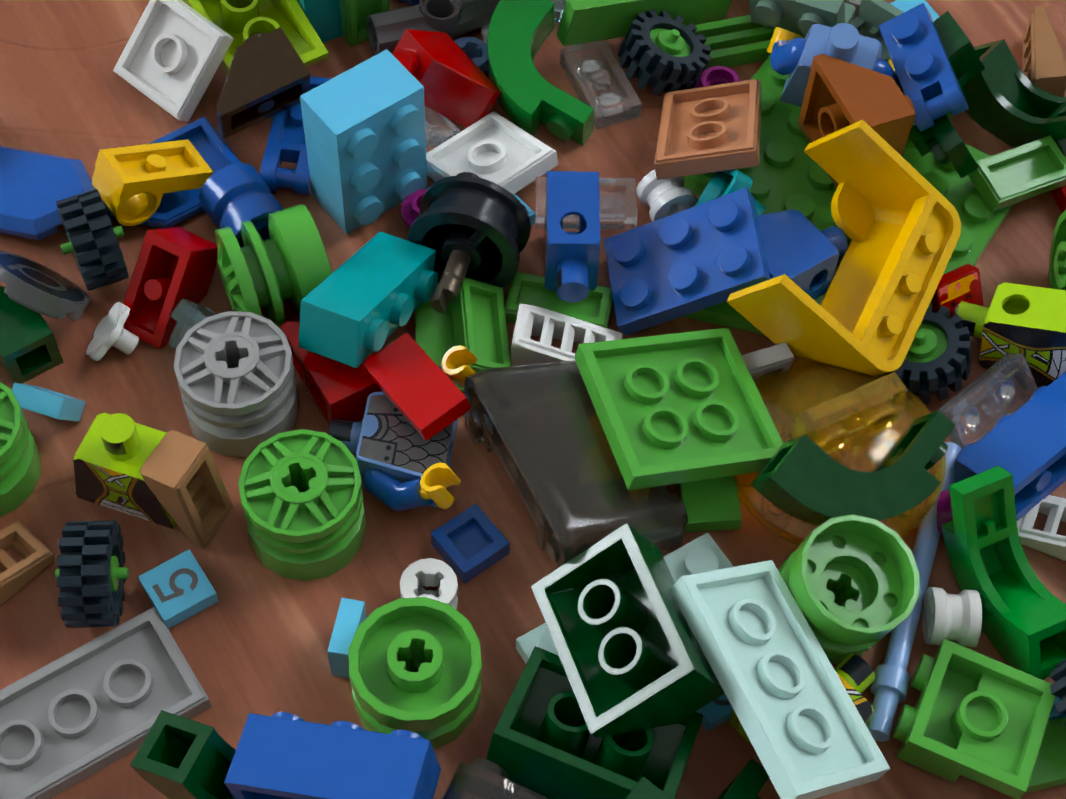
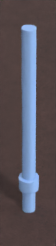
[867,442,961,742]

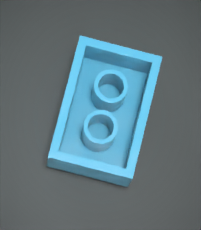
[300,49,427,234]

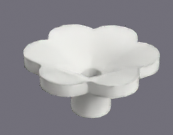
[86,302,139,361]

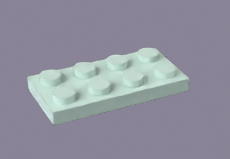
[670,560,891,799]

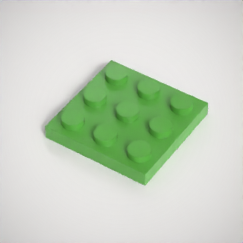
[574,328,783,490]

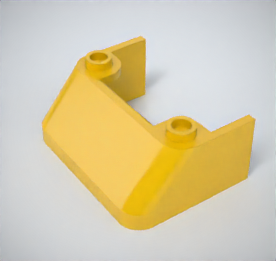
[726,119,961,376]

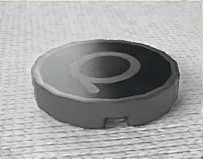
[0,251,90,321]

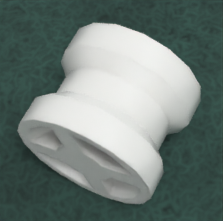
[636,169,698,222]
[400,558,458,610]
[922,587,982,648]

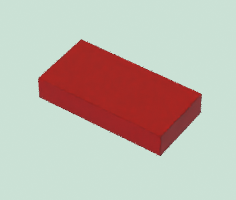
[362,333,472,441]

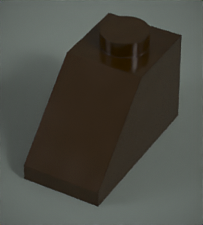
[217,27,310,139]

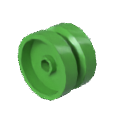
[348,597,482,750]

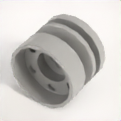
[173,311,300,457]

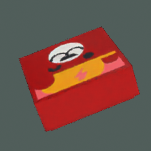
[930,264,984,318]

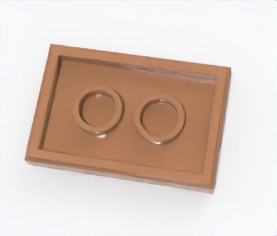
[654,79,763,180]

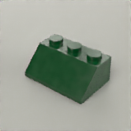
[531,523,725,738]
[480,646,704,799]

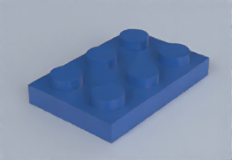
[604,187,771,335]

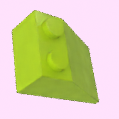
[182,0,329,77]

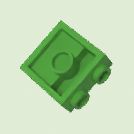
[892,638,1056,799]

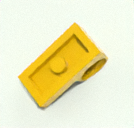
[92,139,213,226]

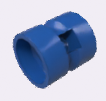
[199,163,284,247]

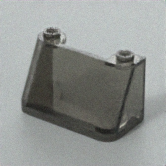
[465,360,688,574]

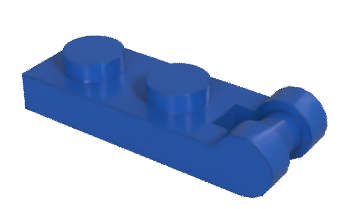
[878,3,969,132]
[260,76,332,196]

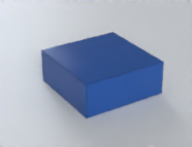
[431,504,510,584]

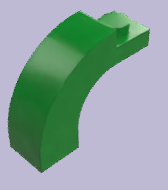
[487,0,594,146]
[942,466,1066,679]

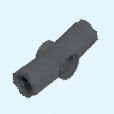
[366,0,500,55]

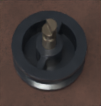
[407,172,531,314]

